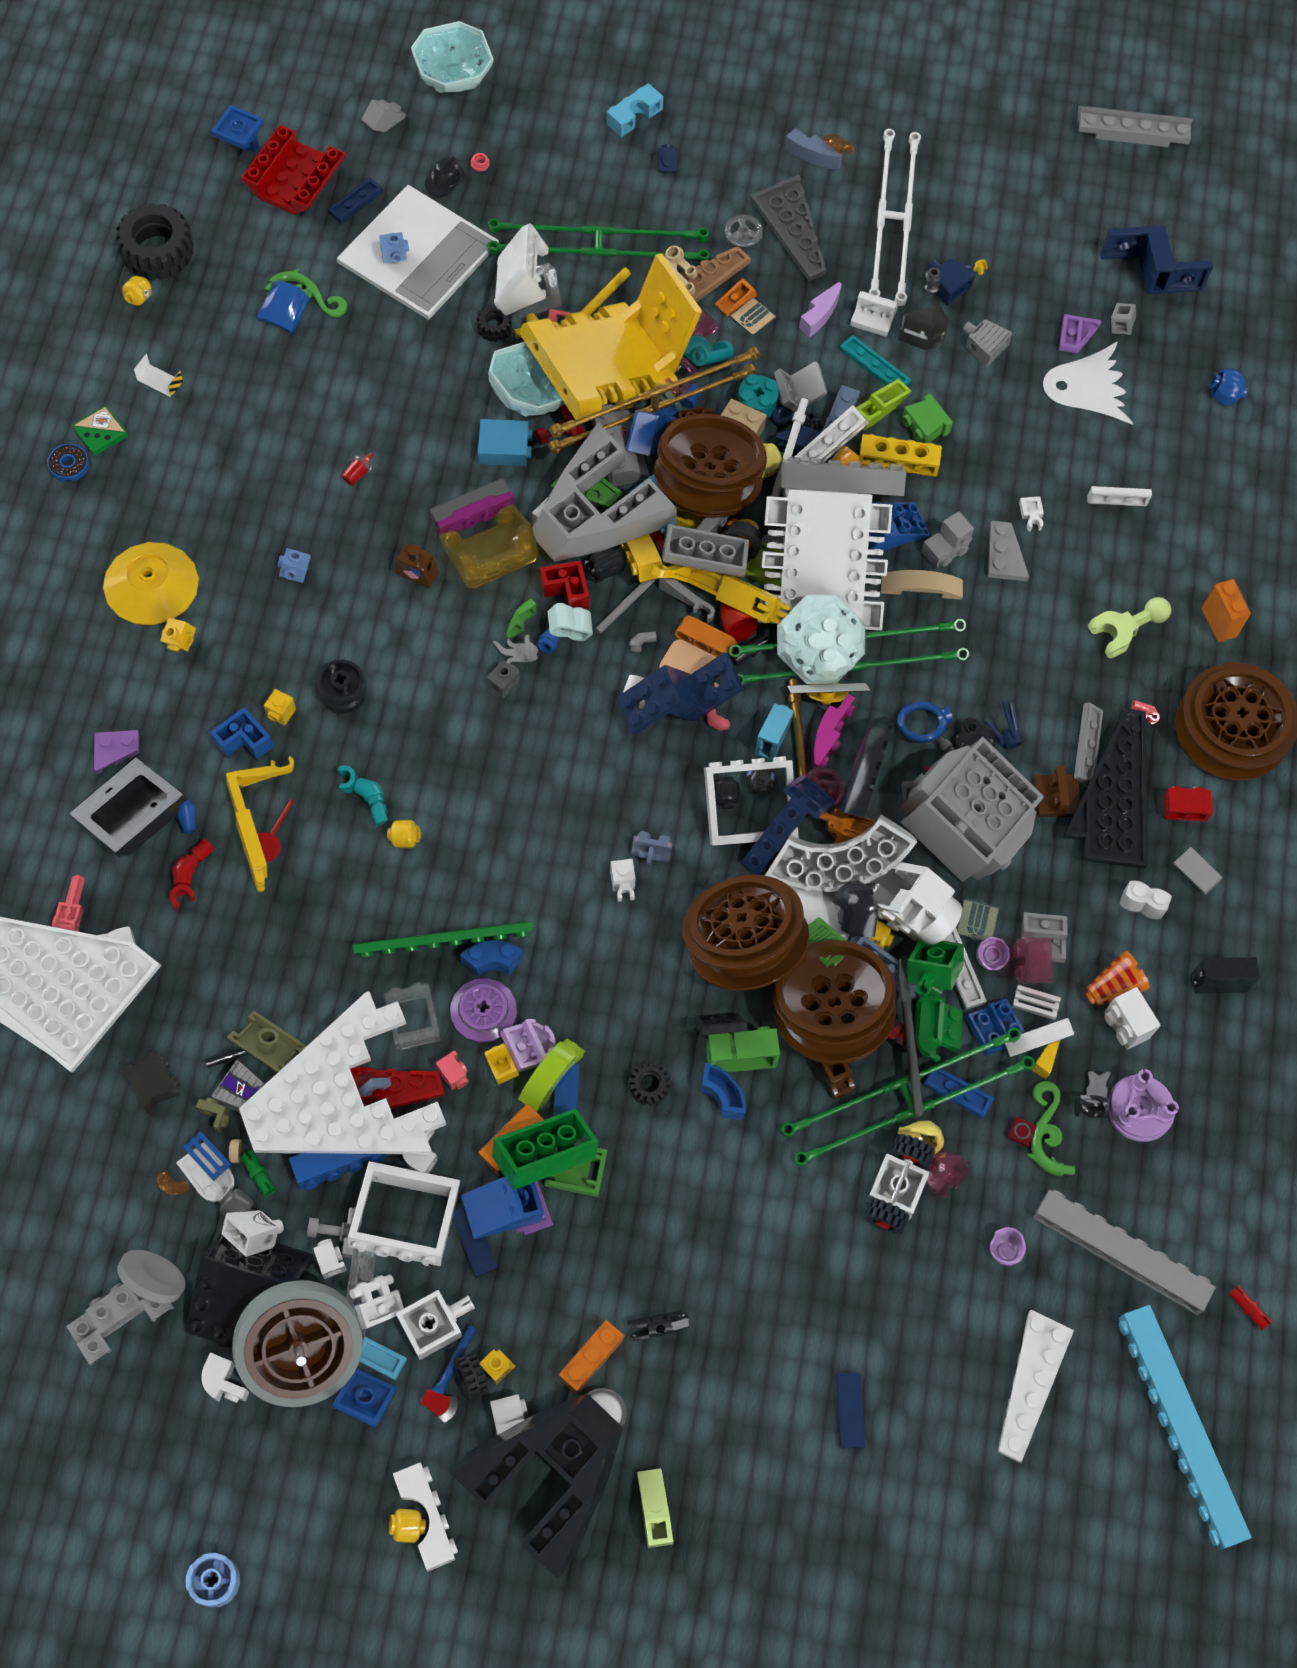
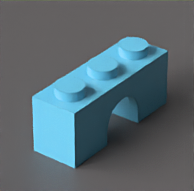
[606,83,663,138]

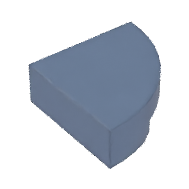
[358,1078,392,1097]

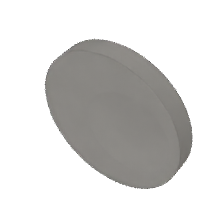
[117,1250,185,1303]

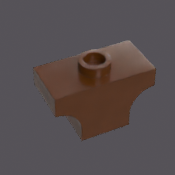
[814,1061,856,1100]

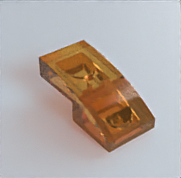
[823,134,856,154]

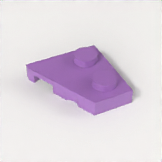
[1059,314,1101,353]
[94,730,140,774]

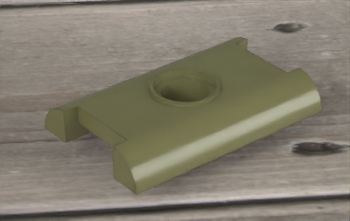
[227,1011,307,1073]

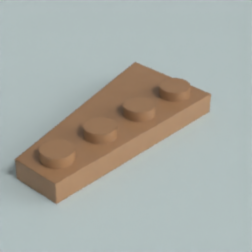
[680,246,751,303]

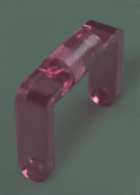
[665,357,698,395]

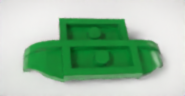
[914,987,963,1062]

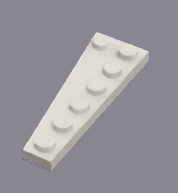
[998,1310,1074,1463]

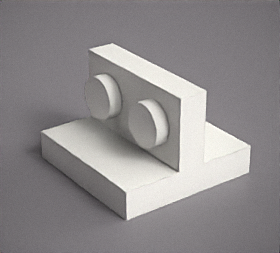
[850,291,898,337]

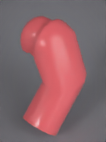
[1131,700,1160,724]
[706,709,730,731]

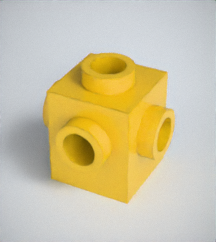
[160,617,196,653]

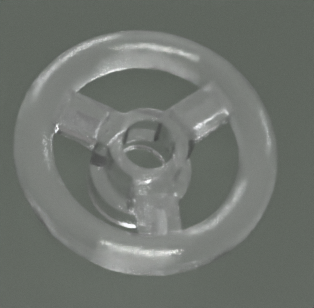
[725,215,763,247]

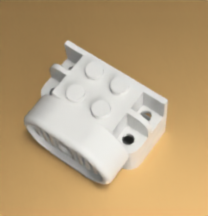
[867,862,962,945]

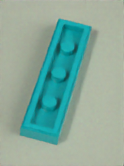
[839,334,911,387]

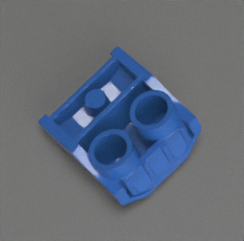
[257,280,309,334]

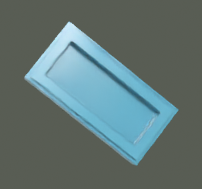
[359,1336,407,1381]

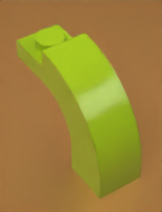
[518,1038,585,1112]

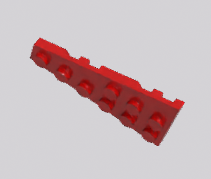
[350,1067,444,1109]

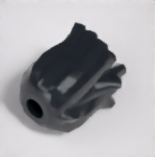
[583,547,627,583]

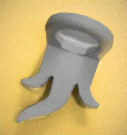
[493,635,538,664]

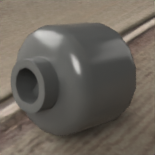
[219,1188,254,1216]

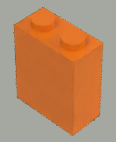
[1201,579,1251,643]

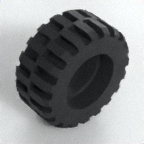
[115,203,194,280]

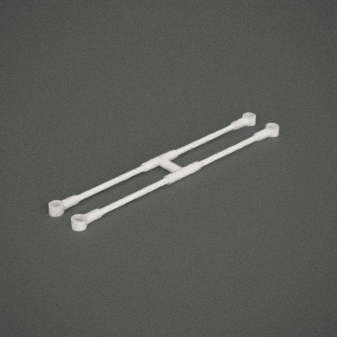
[869,129,921,306]

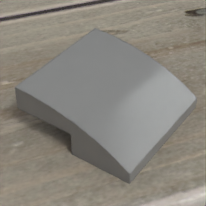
[1021,912,1068,963]

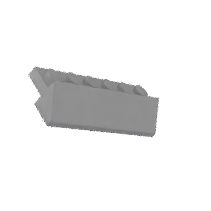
[1078,105,1193,147]

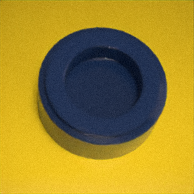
[772,407,792,427]

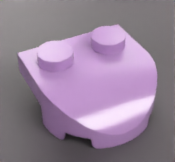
[500,1019,555,1072]

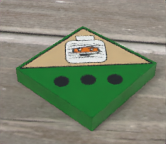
[71,405,128,456]

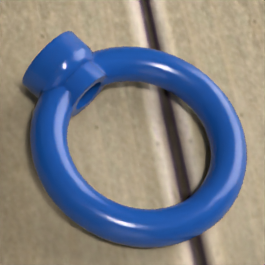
[896,701,952,743]

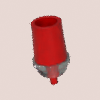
[341,453,373,486]

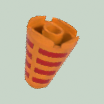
[1085,951,1150,1006]

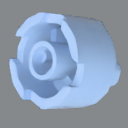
[186,1553,240,1608]

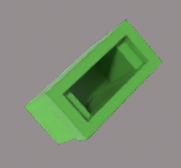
[902,394,953,443]

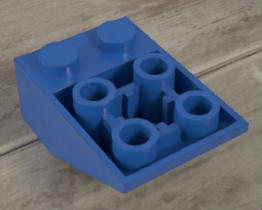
[869,502,930,550]
[461,1177,544,1239]

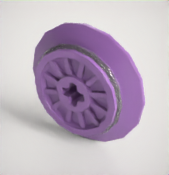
[450,978,517,1042]

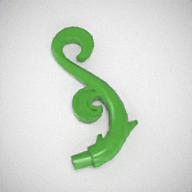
[264,269,347,318]
[1027,1081,1075,1177]

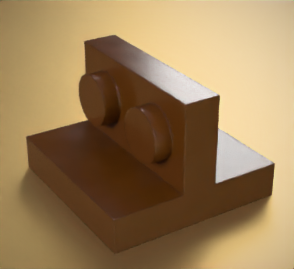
[1034,766,1080,817]

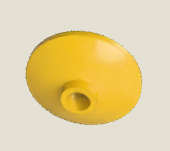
[807,683,848,704]

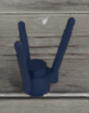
[985,701,1023,749]

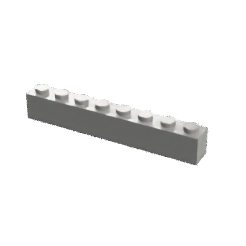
[1033,1190,1216,1315]

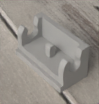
[1173,847,1222,895]

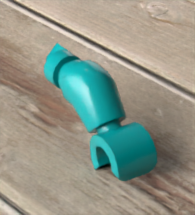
[337,765,388,826]

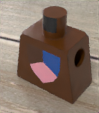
[395,544,439,589]

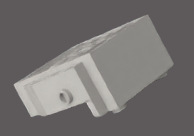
[901,737,1044,882]

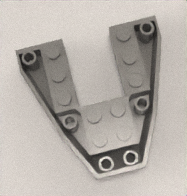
[530,422,676,562]

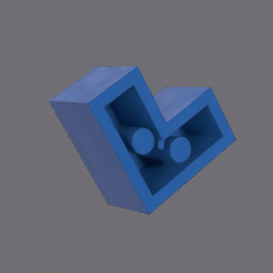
[210,707,274,760]

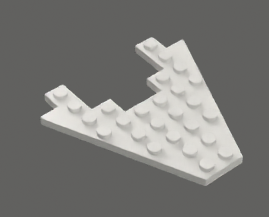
[239,991,446,1154]

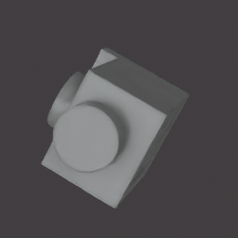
[1111,303,1136,335]

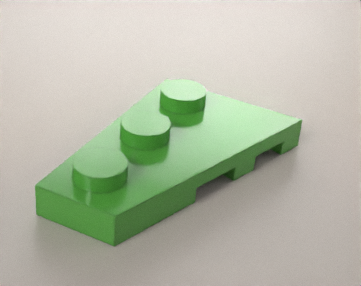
[551,478,623,509]

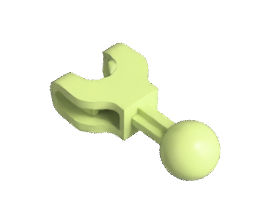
[1088,597,1171,658]

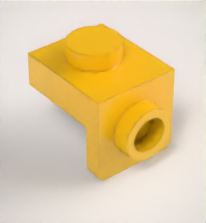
[484,1044,519,1085]

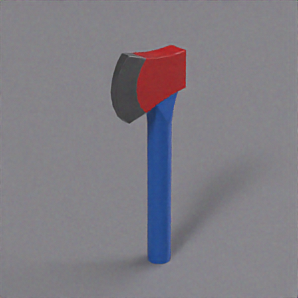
[420,1326,477,1423]

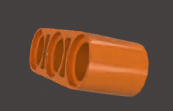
[675,615,737,657]

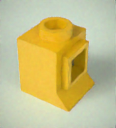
[480,1349,516,1385]

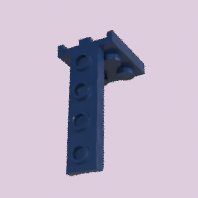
[741,774,837,875]

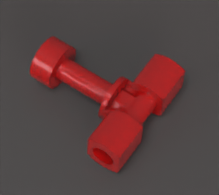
[535,405,587,446]

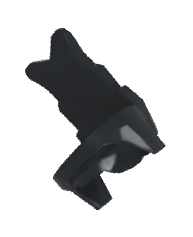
[1074,1071,1111,1119]

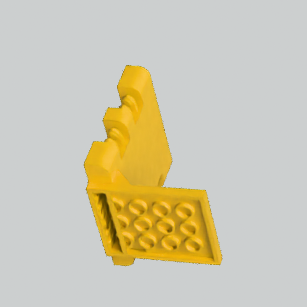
[519,254,702,420]

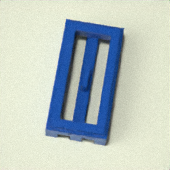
[182,1131,231,1181]

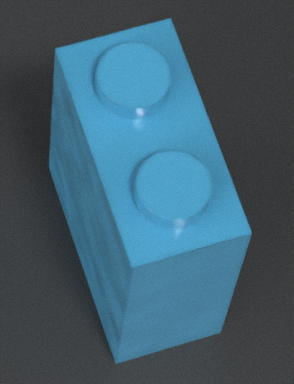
[478,419,532,466]

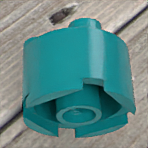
[737,374,778,418]

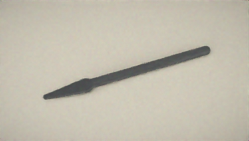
[899,959,923,1116]

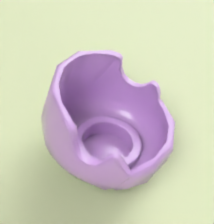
[976,936,1010,970]
[990,1227,1026,1266]

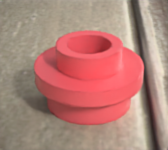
[471,153,490,171]

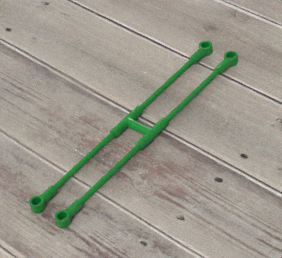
[487,219,710,262]
[728,619,969,685]
[781,1028,1035,1167]

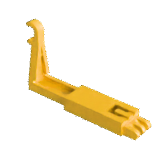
[650,565,791,624]
[226,756,294,892]

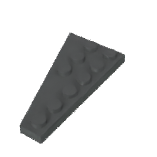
[751,174,826,282]

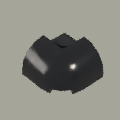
[833,880,878,937]

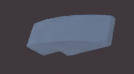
[784,128,843,170]

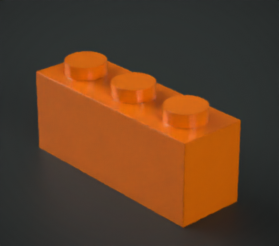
[478,1104,544,1177]
[559,1320,624,1395]

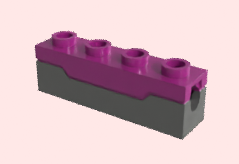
[430,478,514,539]

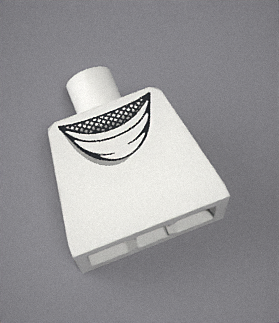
[222,1211,283,1257]

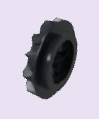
[801,411,826,430]

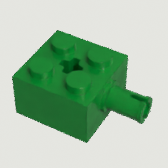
[908,940,964,996]

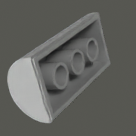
[662,524,749,578]

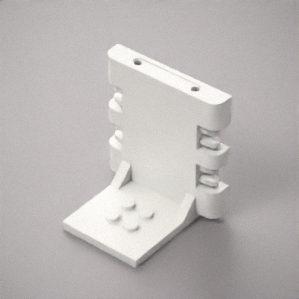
[757,488,893,630]

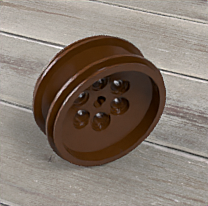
[654,414,767,517]
[773,940,896,1064]

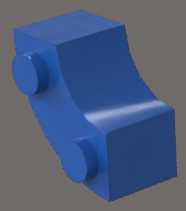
[460,940,524,977]
[701,1063,746,1120]

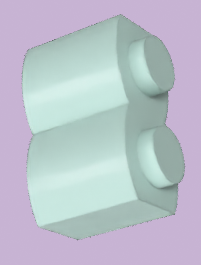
[548,603,593,641]

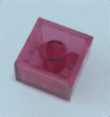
[1013,937,1054,984]

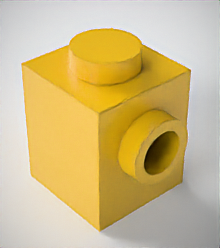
[264,689,296,726]

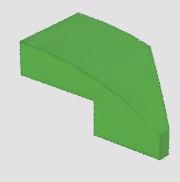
[506,598,536,639]

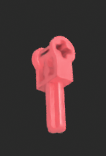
[52,875,85,932]

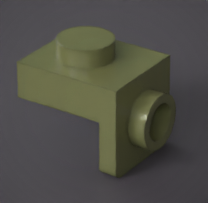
[196,1098,230,1133]

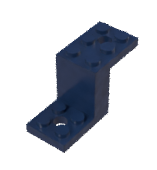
[1100,225,1213,294]
[616,652,744,735]

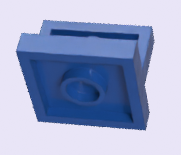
[211,105,264,152]

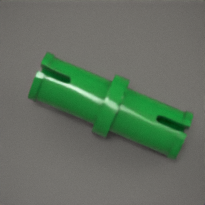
[240,1151,277,1197]

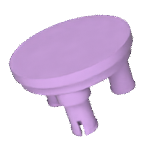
[1108,1069,1179,1142]

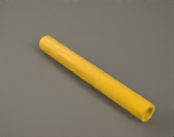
[581,268,631,315]

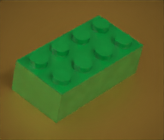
[492,1108,598,1190]

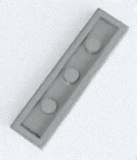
[1074,702,1103,786]

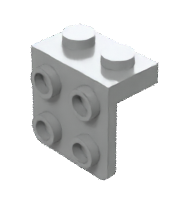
[774,362,827,412]

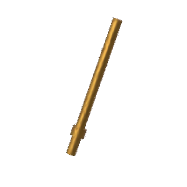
[788,679,807,777]

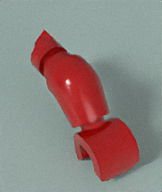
[170,839,214,912]

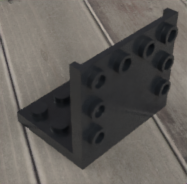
[185,1232,314,1348]

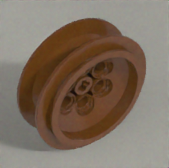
[1175,662,1297,781]
[682,875,810,990]

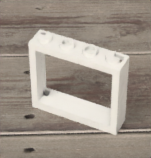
[704,756,799,846]
[348,1161,460,1266]

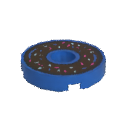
[47,444,89,482]

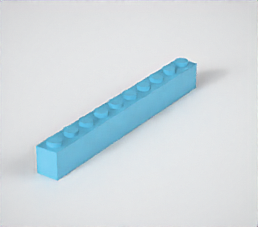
[1119,1305,1252,1550]

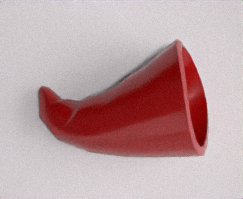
[719,602,758,642]

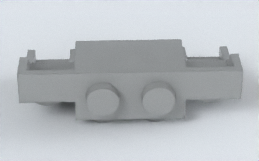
[66,1283,174,1365]

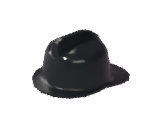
[425,156,465,196]

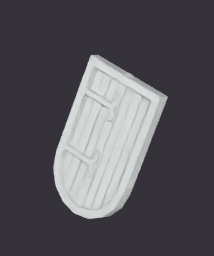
[176,1142,235,1202]

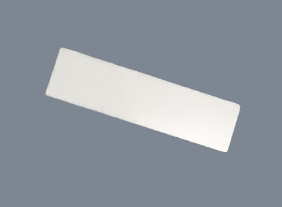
[1005,1018,1074,1057]

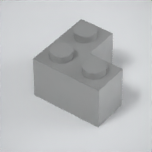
[921,511,974,569]

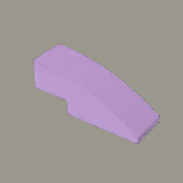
[799,282,842,338]

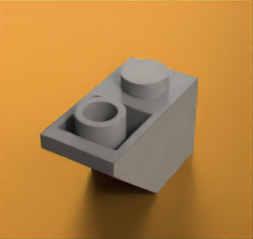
[362,99,406,132]

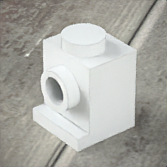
[313,1239,347,1279]

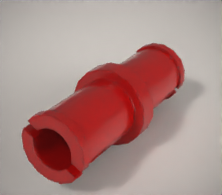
[1228,1285,1273,1331]

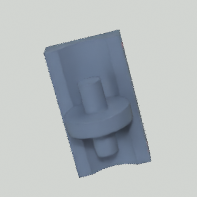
[631,831,673,866]

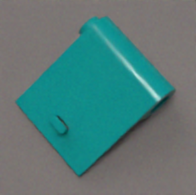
[684,329,734,366]

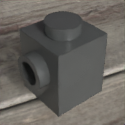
[487,660,520,699]

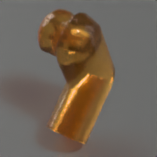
[156,1172,190,1195]

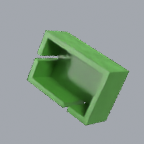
[706,1026,780,1072]

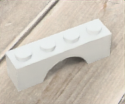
[393,1462,458,1571]

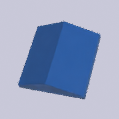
[625,410,667,455]
[332,1368,397,1427]

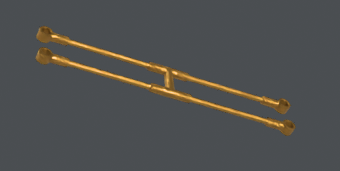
[548,347,761,454]

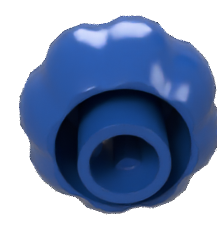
[1209,368,1248,406]

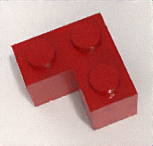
[540,560,589,609]

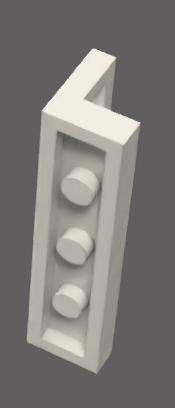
[794,405,869,463]

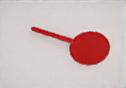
[257,800,293,862]

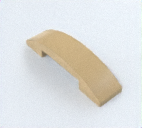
[881,570,963,600]

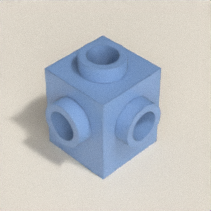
[379,232,409,263]
[277,548,311,583]

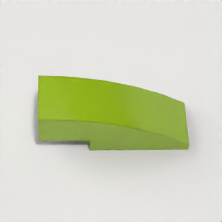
[856,378,912,431]

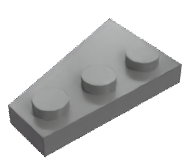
[987,521,1029,581]

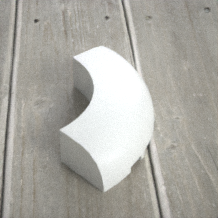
[766,814,917,892]

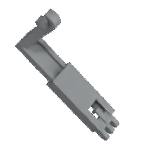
[659,516,729,622]

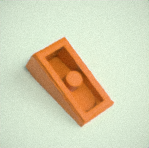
[715,278,757,317]

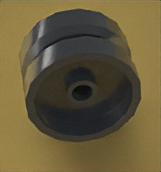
[317,659,367,714]

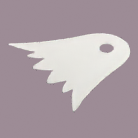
[1043,342,1133,425]

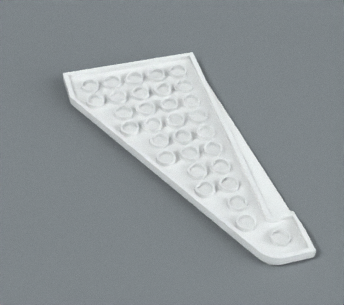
[0,917,162,1072]

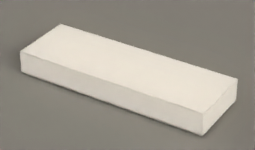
[1087,486,1152,506]

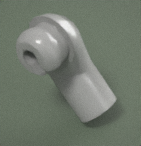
[629,632,656,653]

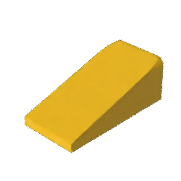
[1032,1040,1060,1079]

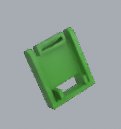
[544,1148,607,1197]

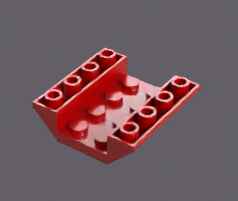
[241,124,346,215]

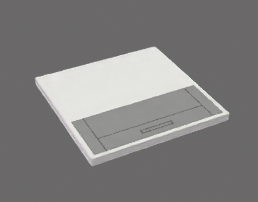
[337,185,499,320]

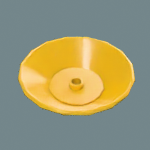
[103,542,199,625]

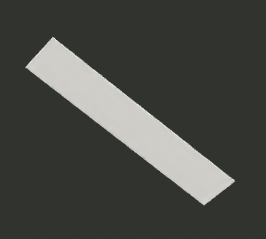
[787,683,870,693]

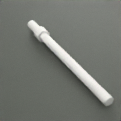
[771,398,809,497]

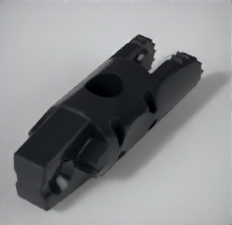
[627,1311,690,1342]

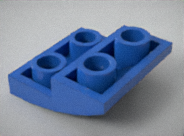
[964,998,1025,1057]

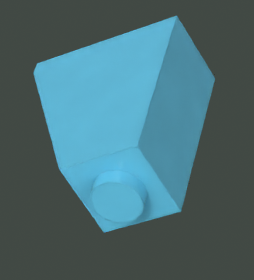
[754,703,794,761]

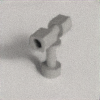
[307,1208,363,1258]

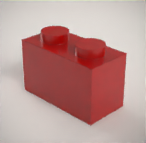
[1163,786,1213,821]

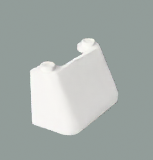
[494,224,548,316]

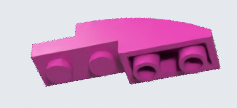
[812,694,856,774]

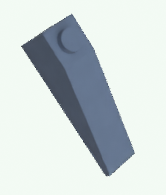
[849,936,925,1001]

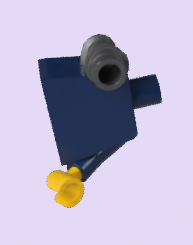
[925,259,988,306]

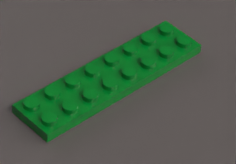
[353,921,533,957]

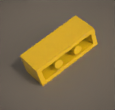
[620,534,663,583]

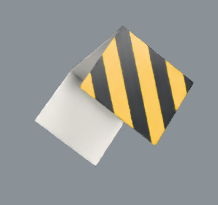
[134,354,183,397]

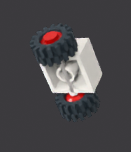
[863,1134,935,1235]

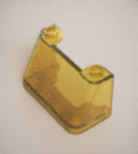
[439,504,539,588]

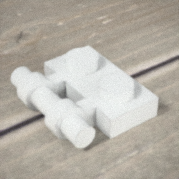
[349,1274,404,1329]

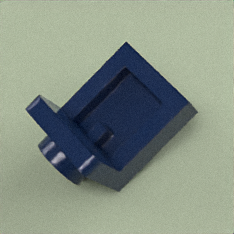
[657,144,678,172]

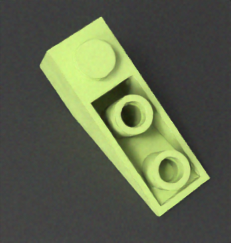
[637,1469,673,1548]

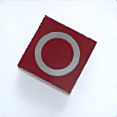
[1007,1117,1037,1148]

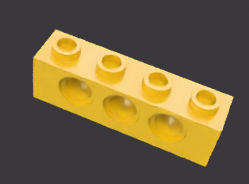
[859,434,942,477]

